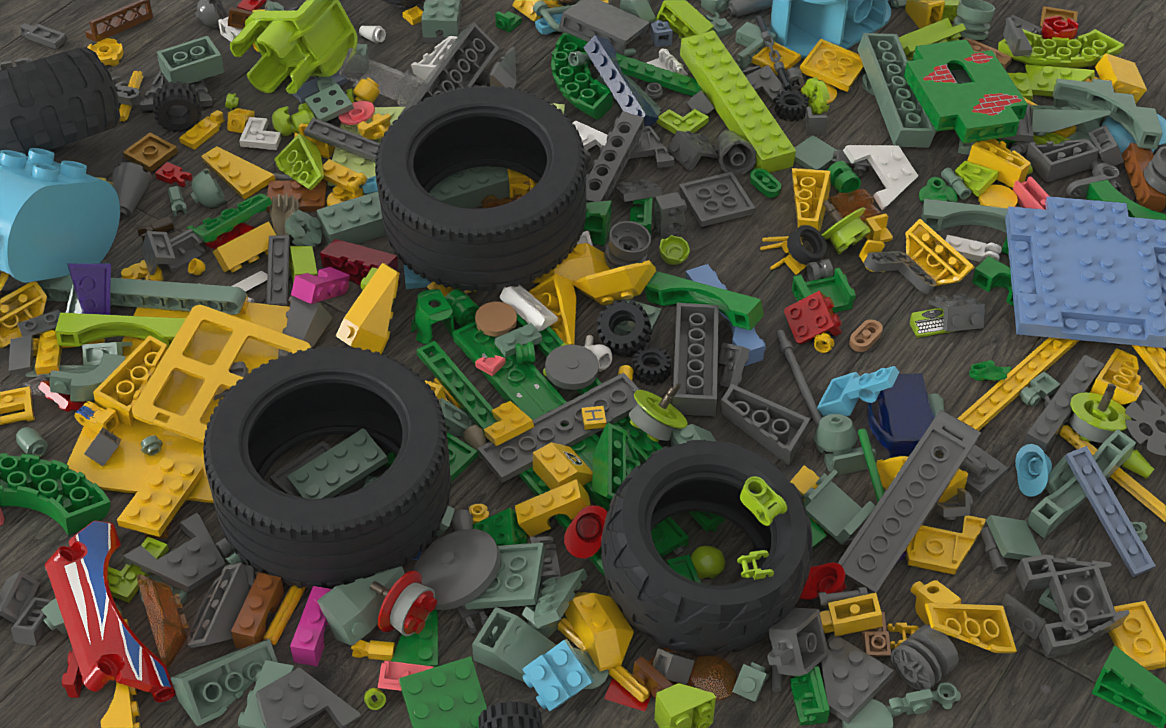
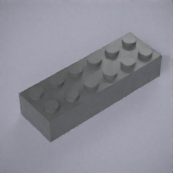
[672,303,719,416]

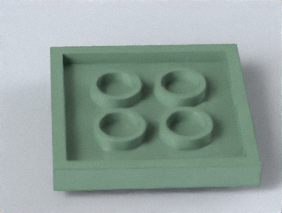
[465,543,546,609]

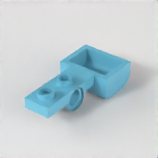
[817,366,899,416]

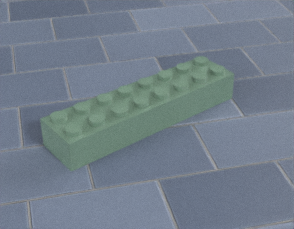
[857,33,936,148]

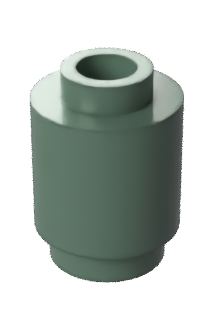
[16,427,48,456]

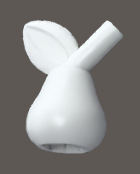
[583,335,612,372]

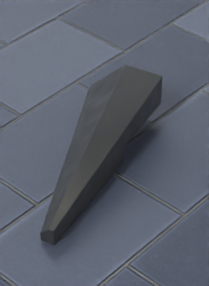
[278,296,333,356]

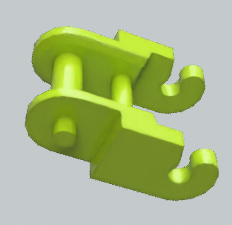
[737,550,774,580]

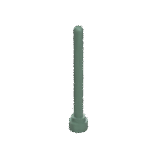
[568,48,636,66]

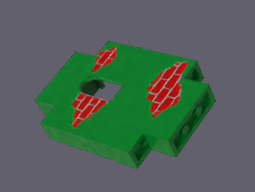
[904,39,1028,143]

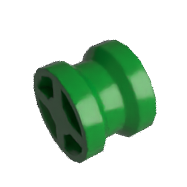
[515,342,535,365]

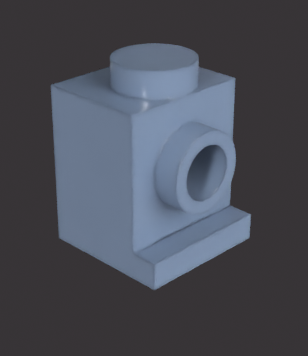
[650,20,673,47]

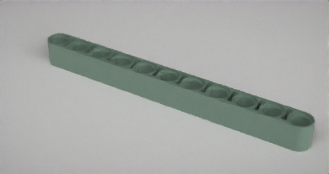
[37,275,247,315]

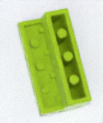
[898,18,966,61]

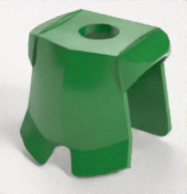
[411,289,454,344]

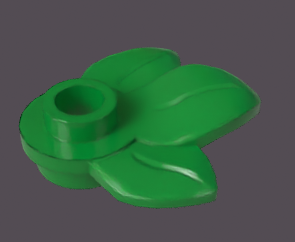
[919,177,958,203]
[969,360,1011,381]

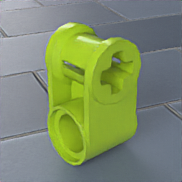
[740,476,787,526]

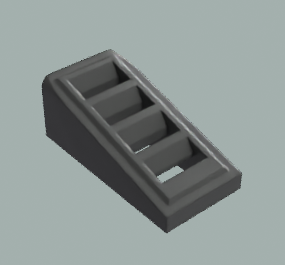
[11,597,52,646]

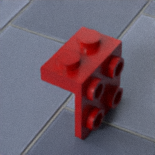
[784,291,842,344]

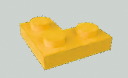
[484,401,534,446]

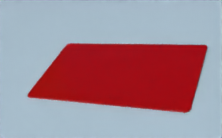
[604,679,652,712]

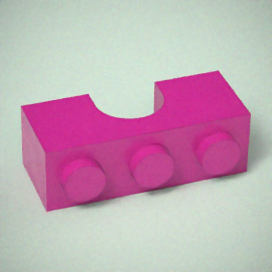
[291,267,350,304]
[290,586,332,667]

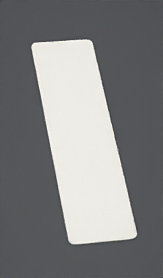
[233,271,268,291]

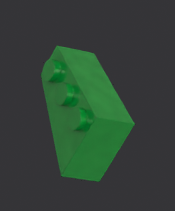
[583,201,612,246]

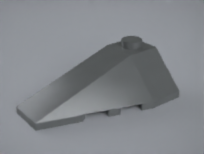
[490,46,517,90]

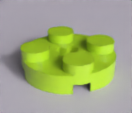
[802,77,830,114]

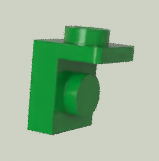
[495,11,522,33]

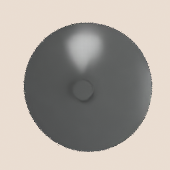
[413,529,501,610]

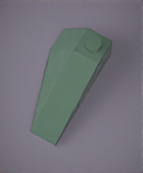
[1029,105,1111,135]

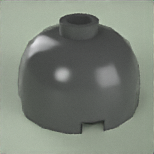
[196,0,227,29]

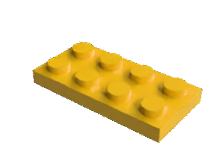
[117,457,204,537]

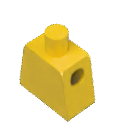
[911,580,961,636]

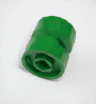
[827,161,861,197]
[445,289,479,327]

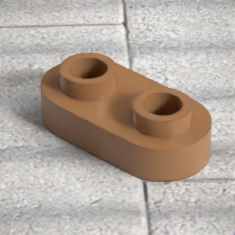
[849,320,883,352]

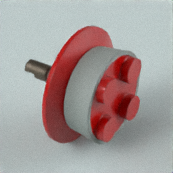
[370,570,437,636]

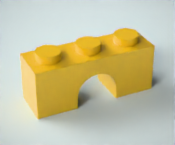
[515,479,591,537]

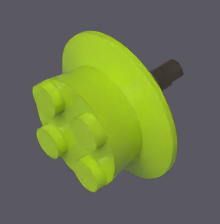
[822,200,871,254]

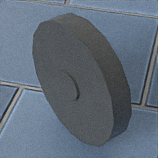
[545,344,599,390]

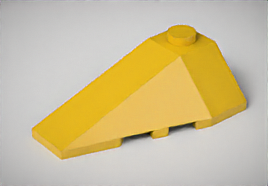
[528,274,576,345]
[1090,348,1143,405]

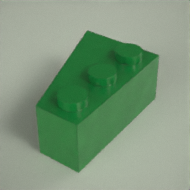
[1092,646,1166,728]

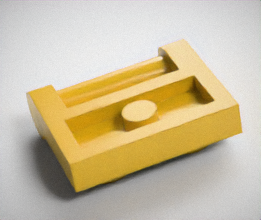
[0,386,35,425]

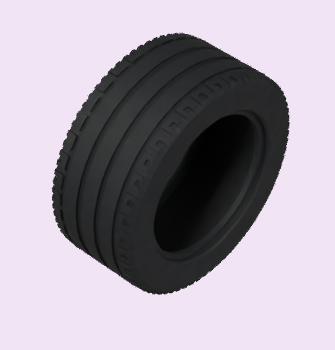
[375,85,587,292]
[203,346,451,590]

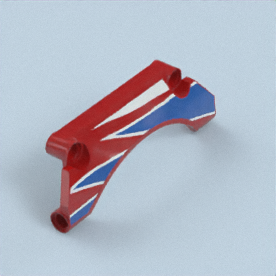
[45,521,176,702]

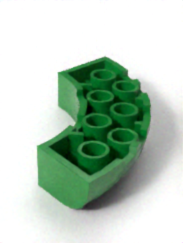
[551,32,613,119]
[0,453,111,535]

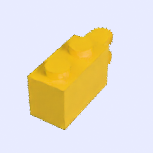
[820,593,883,637]

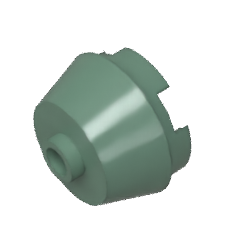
[813,414,858,456]

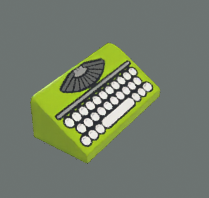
[910,308,954,338]

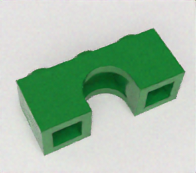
[972,256,1014,306]

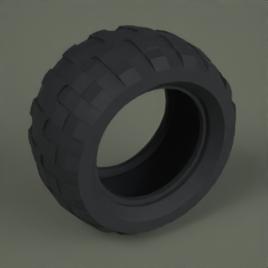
[0,47,121,156]

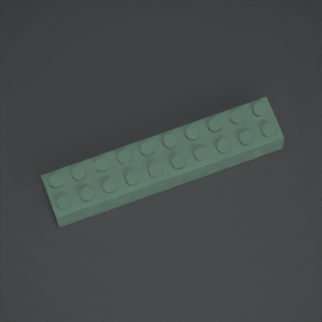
[316,166,510,245]

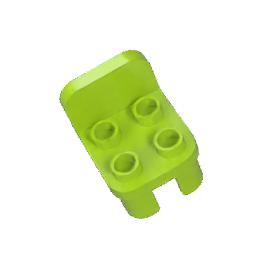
[230,0,358,94]

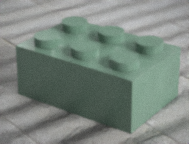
[157,36,224,84]

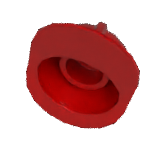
[564,505,607,559]
[800,562,846,599]

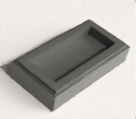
[9,335,34,376]

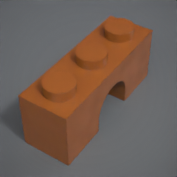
[231,572,284,649]

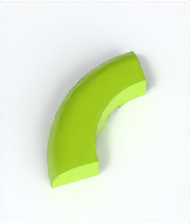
[998,29,1124,69]

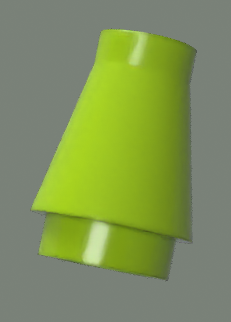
[1122,449,1155,479]

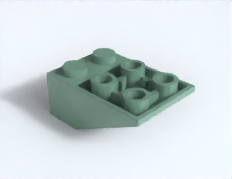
[472,607,556,682]

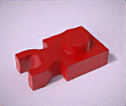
[155,162,192,188]

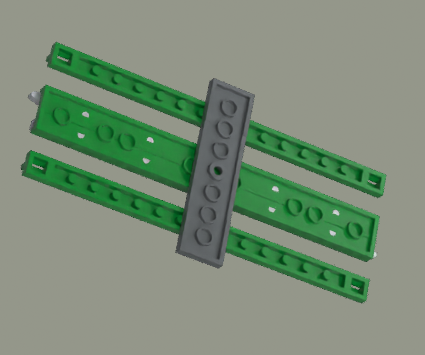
[417,313,725,577]

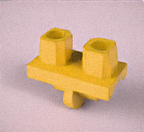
[358,113,391,141]

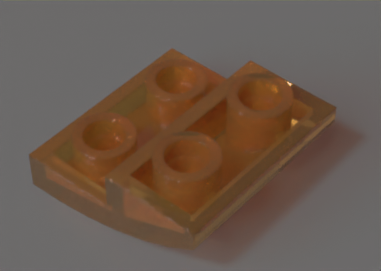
[829,189,881,223]

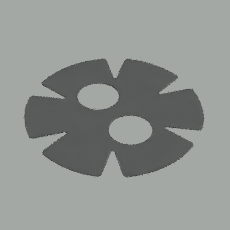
[1125,400,1166,456]

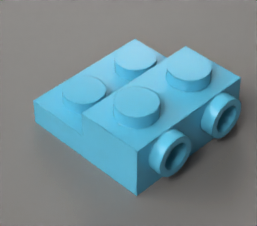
[522,639,594,711]

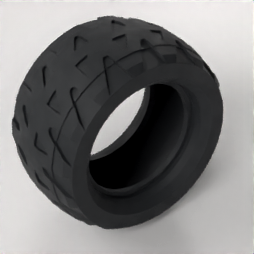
[601,439,813,656]

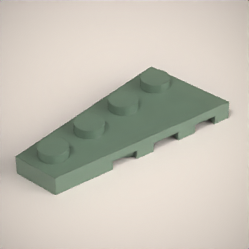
[533,568,588,628]

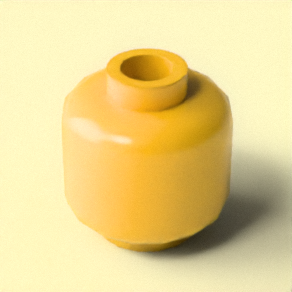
[353,77,380,104]

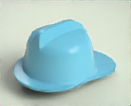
[1015,444,1052,497]

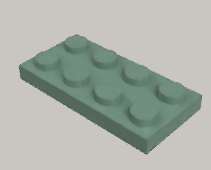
[287,428,389,499]

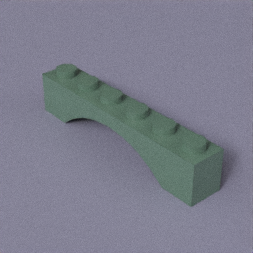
[921,199,1008,233]
[1027,429,1136,539]

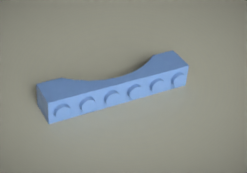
[685,264,766,366]

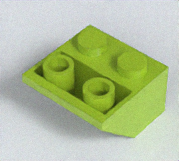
[654,683,716,728]

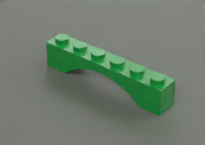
[645,272,764,331]

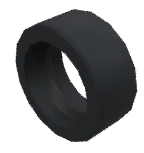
[787,225,827,265]

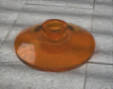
[690,656,737,700]

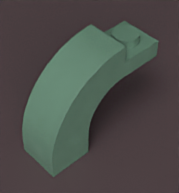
[50,353,125,401]

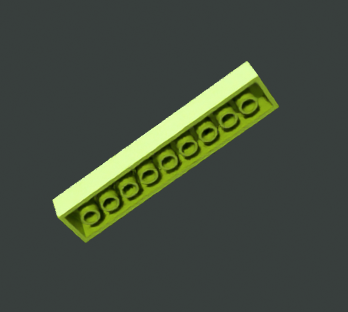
[680,30,796,173]

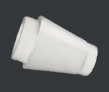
[359,26,386,43]

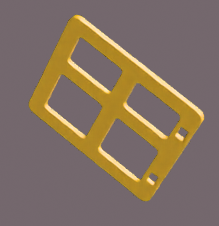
[132,305,311,443]

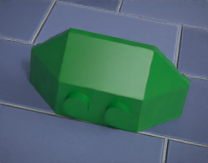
[592,423,640,500]

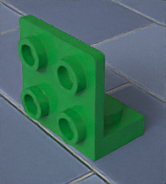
[473,508,527,546]

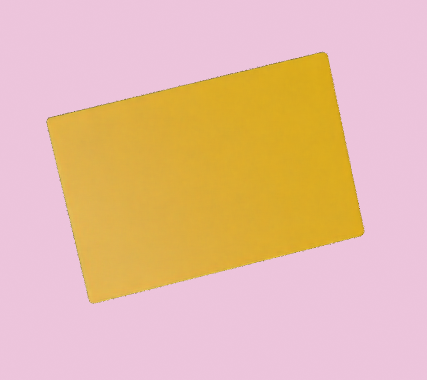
[67,302,290,503]

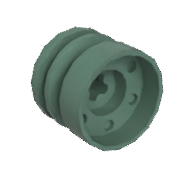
[952,0,995,40]

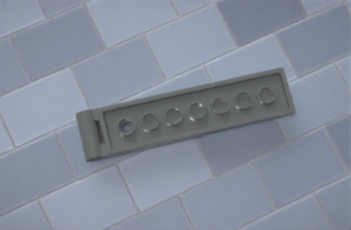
[838,410,981,594]

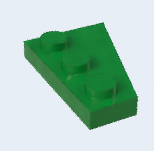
[391,609,439,667]

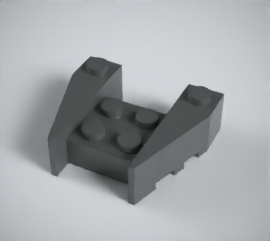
[1016,555,1129,658]

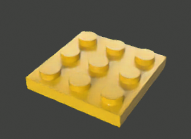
[799,38,864,92]

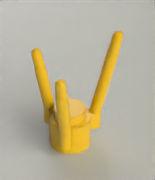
[760,236,803,270]

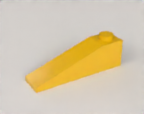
[336,263,400,355]
[925,603,1017,653]

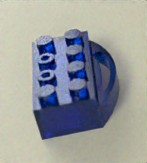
[867,373,934,458]

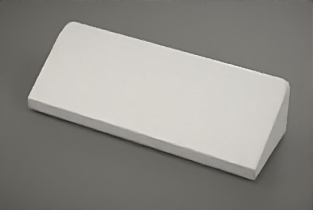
[500,285,558,331]

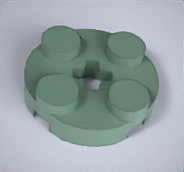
[285,210,322,248]

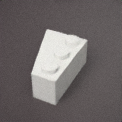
[411,36,457,83]

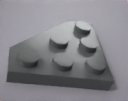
[821,634,894,724]

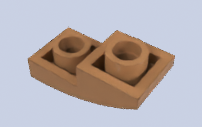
[861,612,891,657]

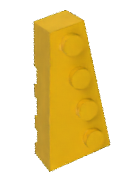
[792,168,831,238]
[93,335,167,427]

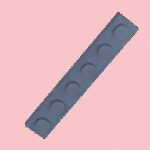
[1065,446,1156,577]

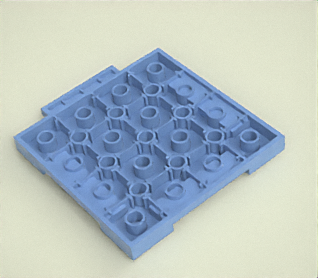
[1005,196,1166,348]

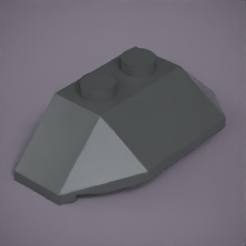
[187,563,250,648]

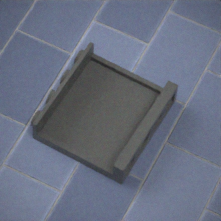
[558,0,650,55]

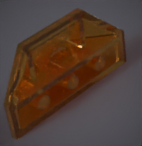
[136,574,189,668]

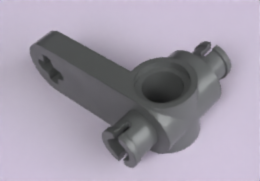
[1066,159,1123,199]

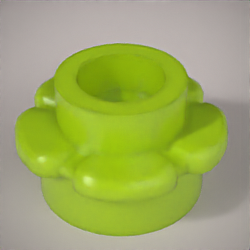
[225,93,239,111]

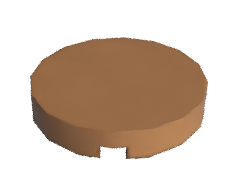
[475,301,517,337]

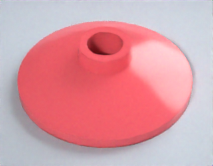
[339,101,375,125]

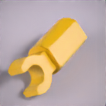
[351,640,395,661]

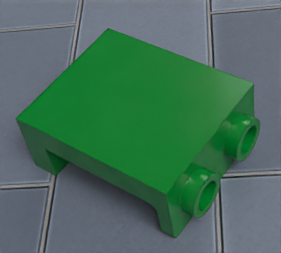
[792,268,856,313]

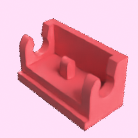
[377,661,434,691]

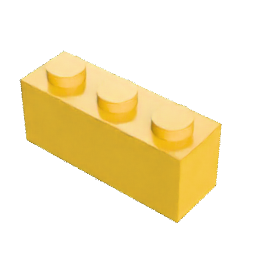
[212,221,276,273]

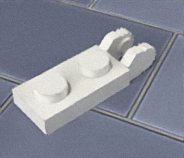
[946,235,1002,262]

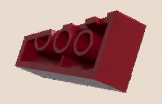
[320,239,400,287]

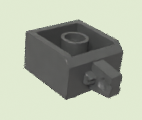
[767,608,829,676]

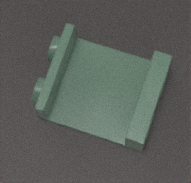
[803,469,876,545]

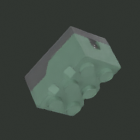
[422,0,462,43]

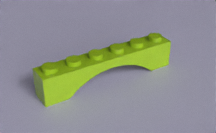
[55,313,188,352]

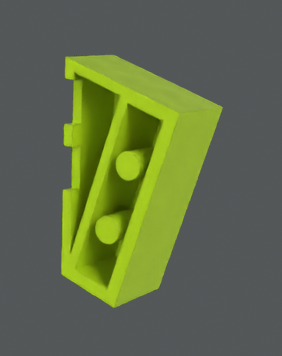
[655,0,714,39]

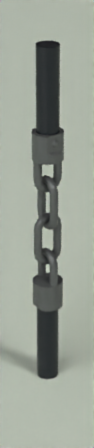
[756,16,791,91]

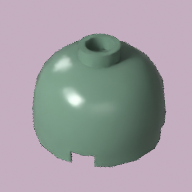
[190,168,227,208]

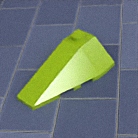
[274,133,324,190]

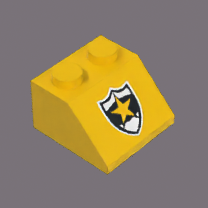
[533,442,593,490]

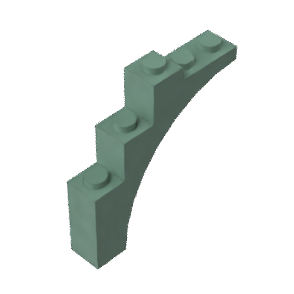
[1052,79,1163,149]

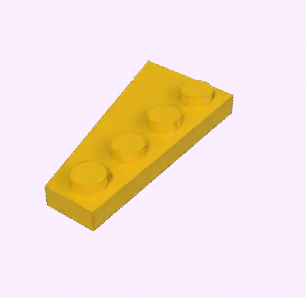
[201,146,276,200]

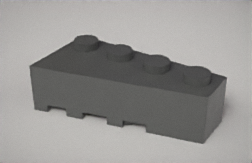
[721,384,810,465]

